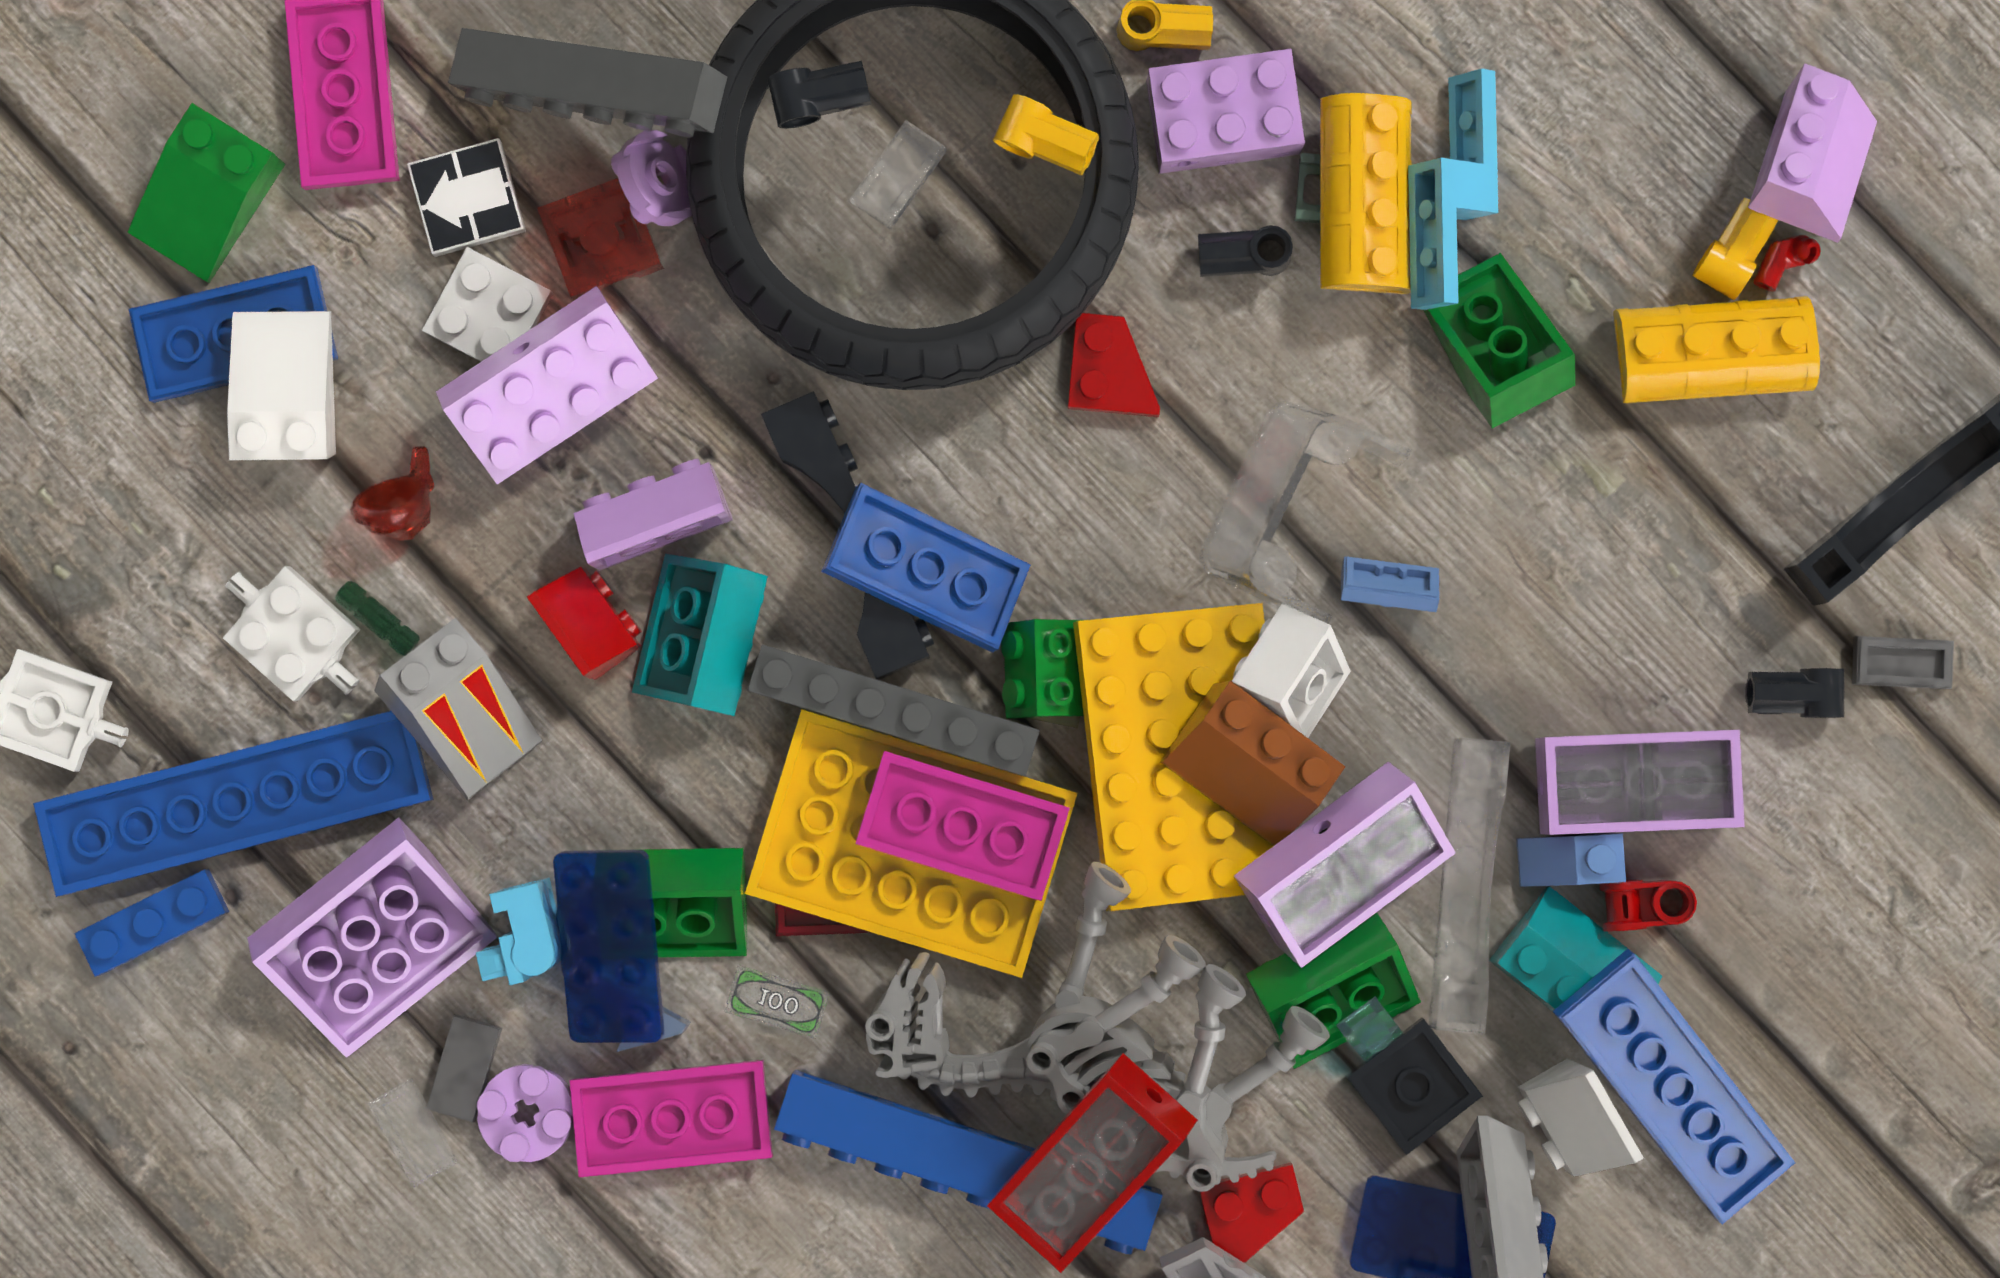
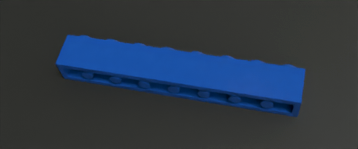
[774,1070,1163,1255]

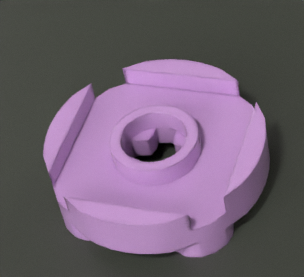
[611,130,692,226]
[477,1064,573,1162]

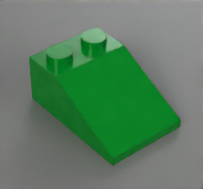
[127,103,286,283]
[1423,253,1576,428]

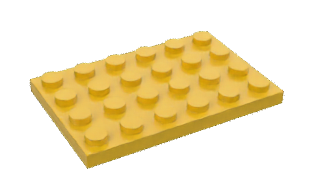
[1073,603,1273,911]
[745,709,1078,978]

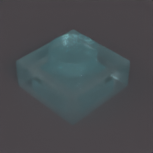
[1337,997,1403,1061]

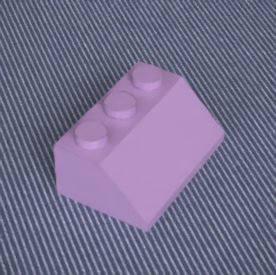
[1748,64,1877,243]
[573,459,733,571]

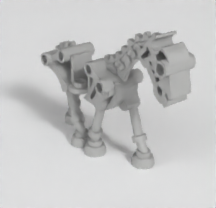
[865,862,1330,1192]

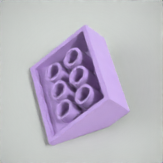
[247,817,497,1058]

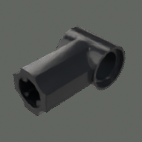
[768,61,871,129]
[1198,225,1293,277]
[1745,668,1844,718]

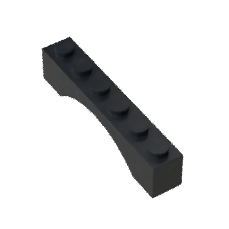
[761,391,934,680]
[1784,394,2000,606]

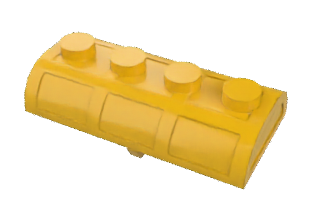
[1320,93,1412,294]
[1613,296,1820,403]

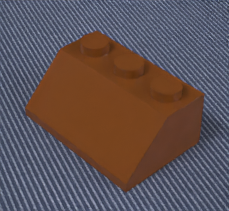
[1160,680,1346,846]

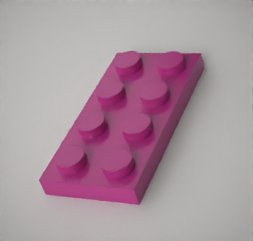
[285,0,400,190]
[855,751,1070,901]
[570,1060,773,1177]

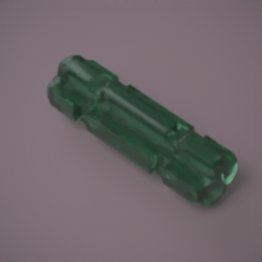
[335,581,420,656]

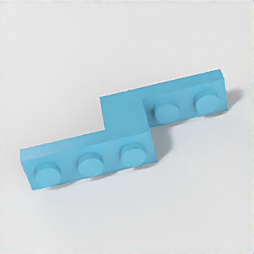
[1408,69,1498,310]

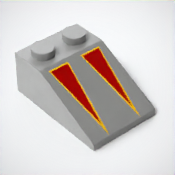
[374,618,542,800]

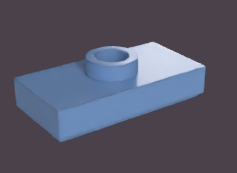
[1341,557,1439,612]

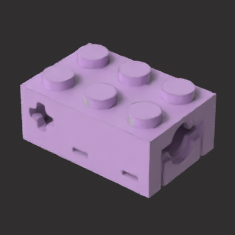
[1146,49,1305,174]

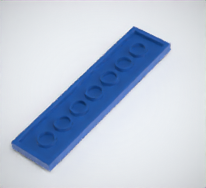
[33,711,434,897]

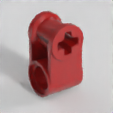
[1599,880,1697,932]

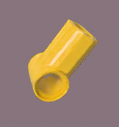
[1116,0,1213,51]
[993,94,1099,176]
[1692,198,1778,300]

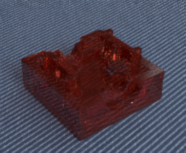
[537,178,664,301]

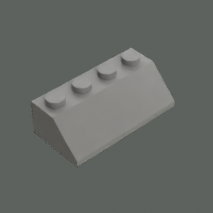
[1457,1116,1548,1278]

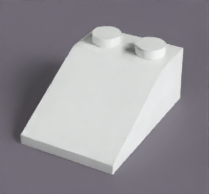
[227,311,336,460]
[1517,1058,1644,1176]

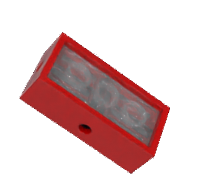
[987,1053,1198,1273]

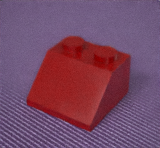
[527,566,642,680]

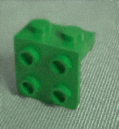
[1001,619,1084,719]

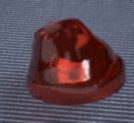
[350,446,434,541]

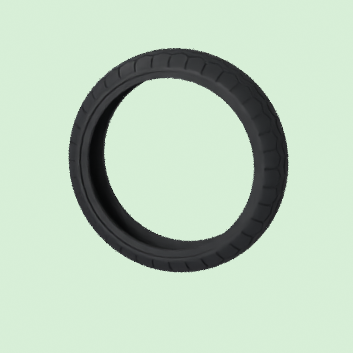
[686,0,1139,390]

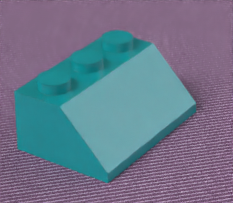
[632,553,768,716]
[1489,886,1662,1011]

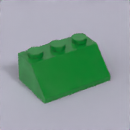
[594,848,747,958]
[1246,912,1421,1069]

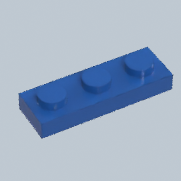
[74,869,230,977]

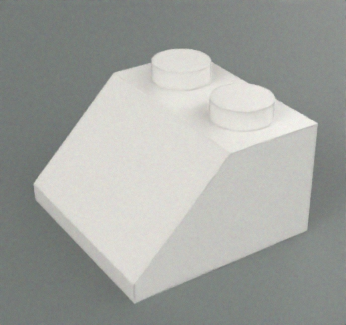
[1232,604,1351,738]

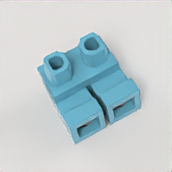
[476,877,565,985]

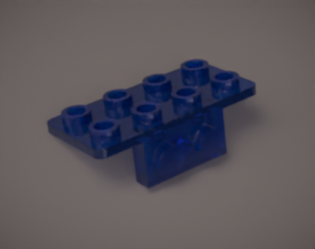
[553,850,665,1043]
[1349,1175,1556,1278]

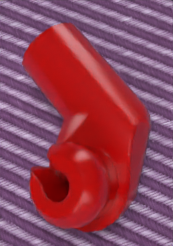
[1753,235,1821,292]

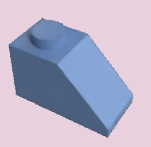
[1516,833,1626,887]

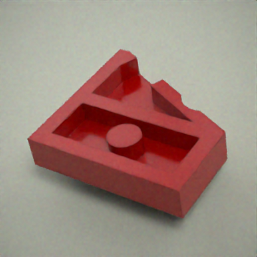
[1068,313,1160,417]
[1199,1162,1304,1263]

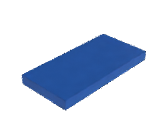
[128,265,338,403]
[821,483,1031,653]

